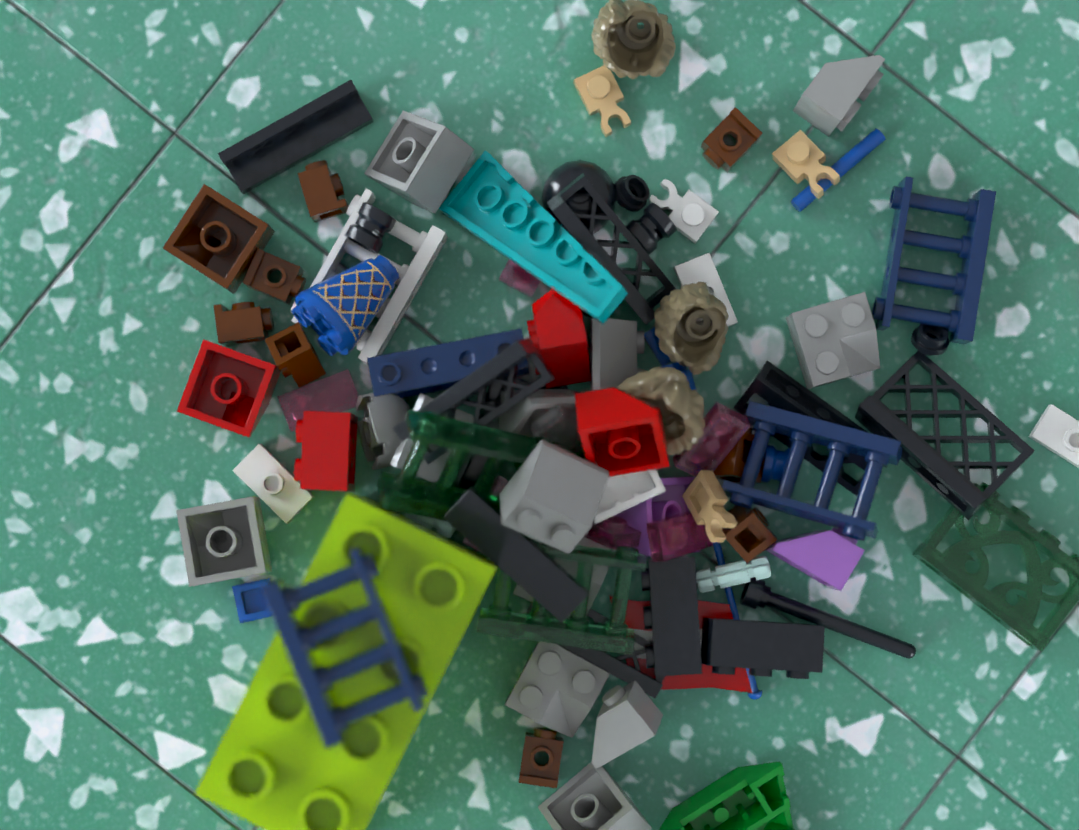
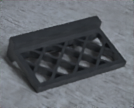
[855,351,1035,520]

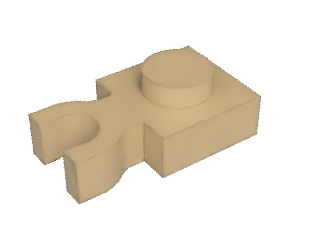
[574,65,631,137]
[772,130,840,200]
[682,470,737,543]

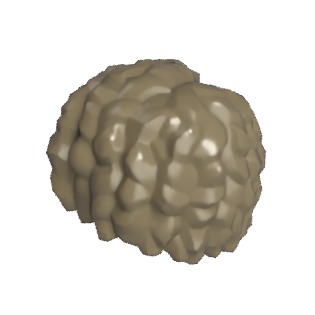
[591,0,676,79]
[654,282,729,375]
[618,367,705,455]

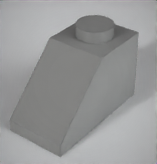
[591,680,663,769]

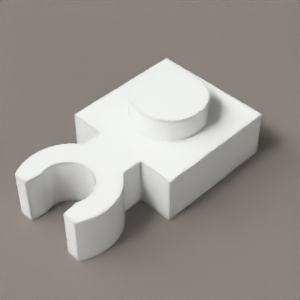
[649,179,719,244]

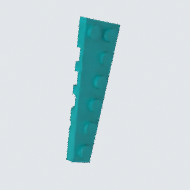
[439,151,628,324]

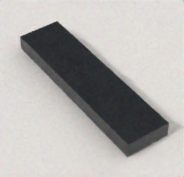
[443,487,589,623]

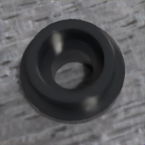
[614,175,650,212]
[911,324,949,356]

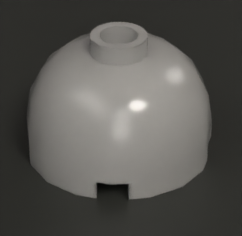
[356,393,412,470]

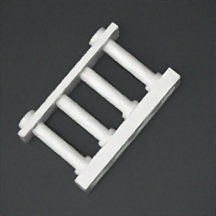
[290,188,447,364]

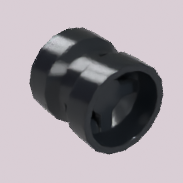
[345,202,396,255]
[626,202,677,255]

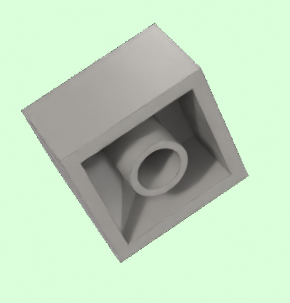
[786,292,880,390]
[176,496,272,587]
[505,636,610,738]

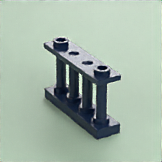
[872,176,996,345]
[367,328,530,399]
[722,401,902,541]
[261,547,429,749]

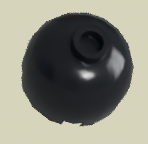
[542,160,616,236]

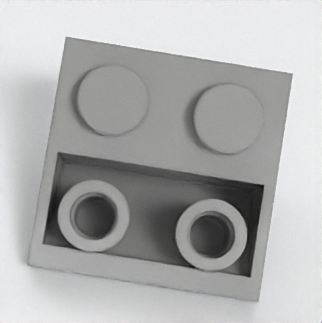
[793,55,885,137]

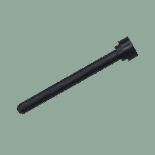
[740,577,916,659]

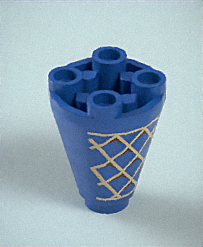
[292,255,399,356]

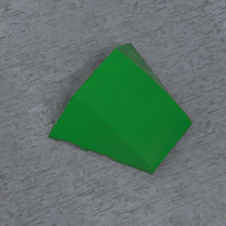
[659,761,794,830]

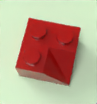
[527,289,591,388]
[176,339,281,438]
[575,387,670,477]
[294,411,358,492]

